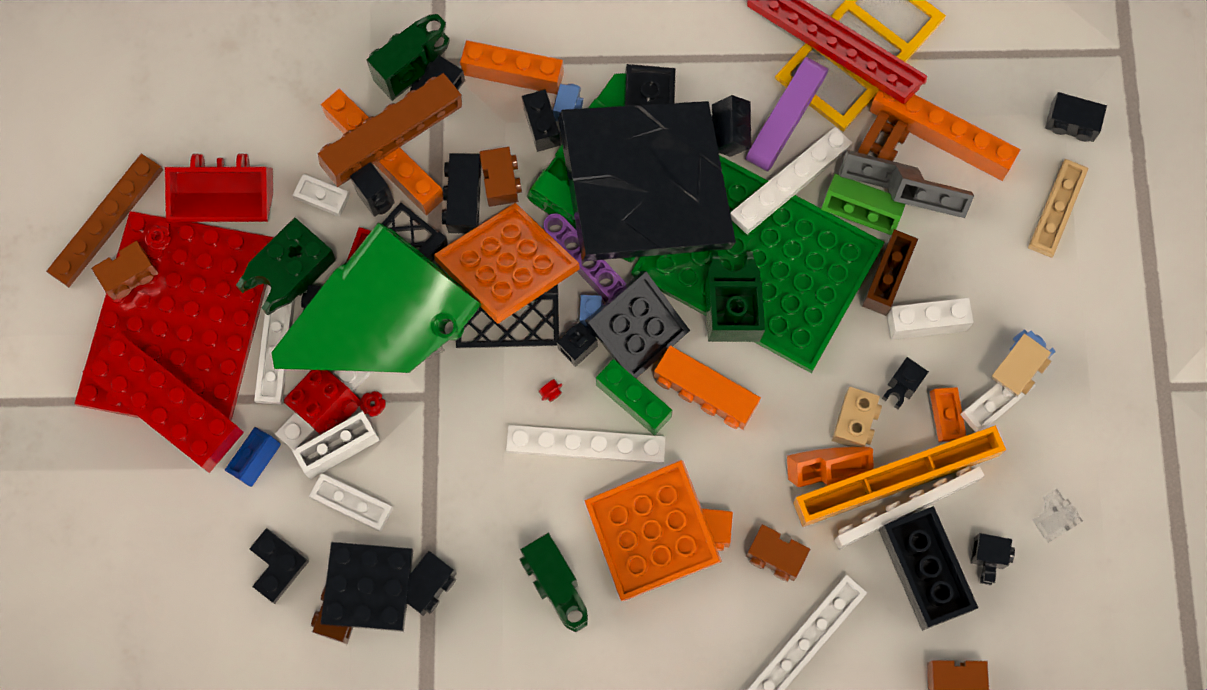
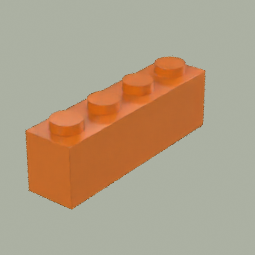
[460,40,564,95]
[654,345,761,430]

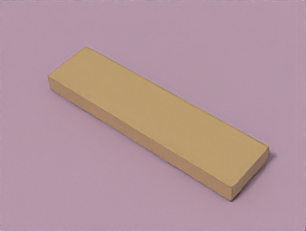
[1028,159,1089,258]

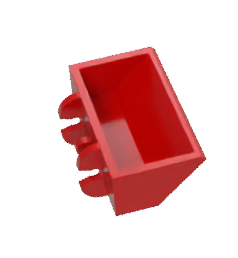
[165,153,273,222]

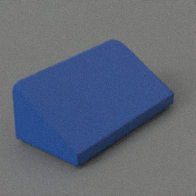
[225,427,281,487]

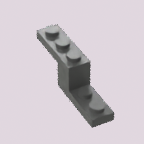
[839,150,974,218]

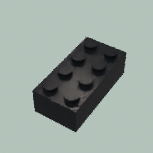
[879,506,979,631]

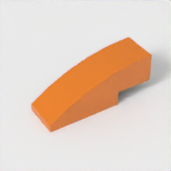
[787,447,874,488]

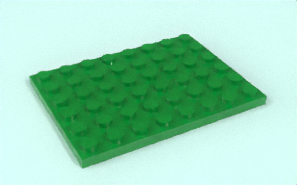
[631,155,885,374]

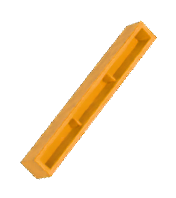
[793,425,1006,527]

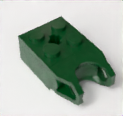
[366,14,450,101]
[236,217,336,315]
[705,251,765,342]
[519,532,588,633]

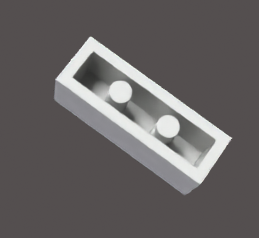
[887,298,974,340]
[292,411,380,480]

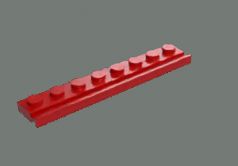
[747,0,927,104]

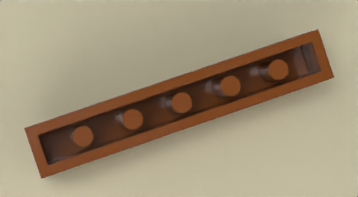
[317,73,462,187]

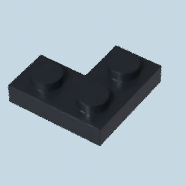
[250,528,309,604]

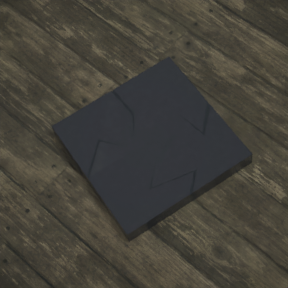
[558,101,736,262]

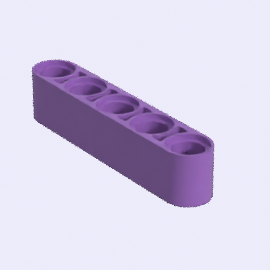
[746,57,829,172]
[544,213,626,302]

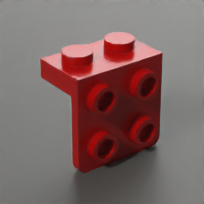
[284,370,362,435]

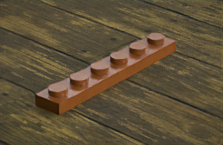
[46,153,163,288]

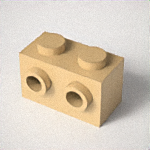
[992,333,1052,397]
[832,386,882,447]

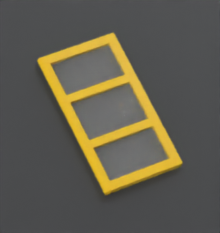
[775,0,946,132]

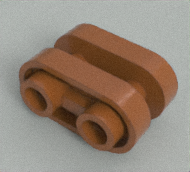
[857,111,910,161]

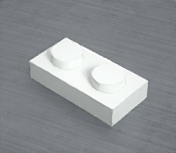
[292,174,350,217]

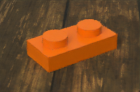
[929,387,967,442]

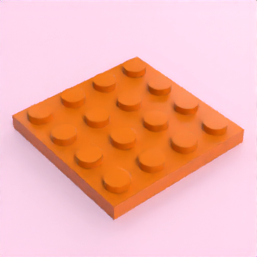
[434,203,580,324]
[584,460,722,601]

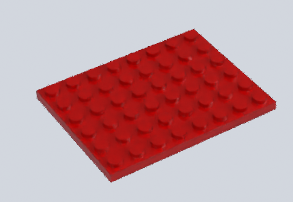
[74,211,274,421]

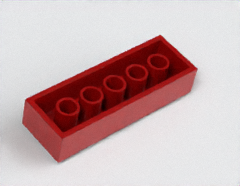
[82,332,244,473]

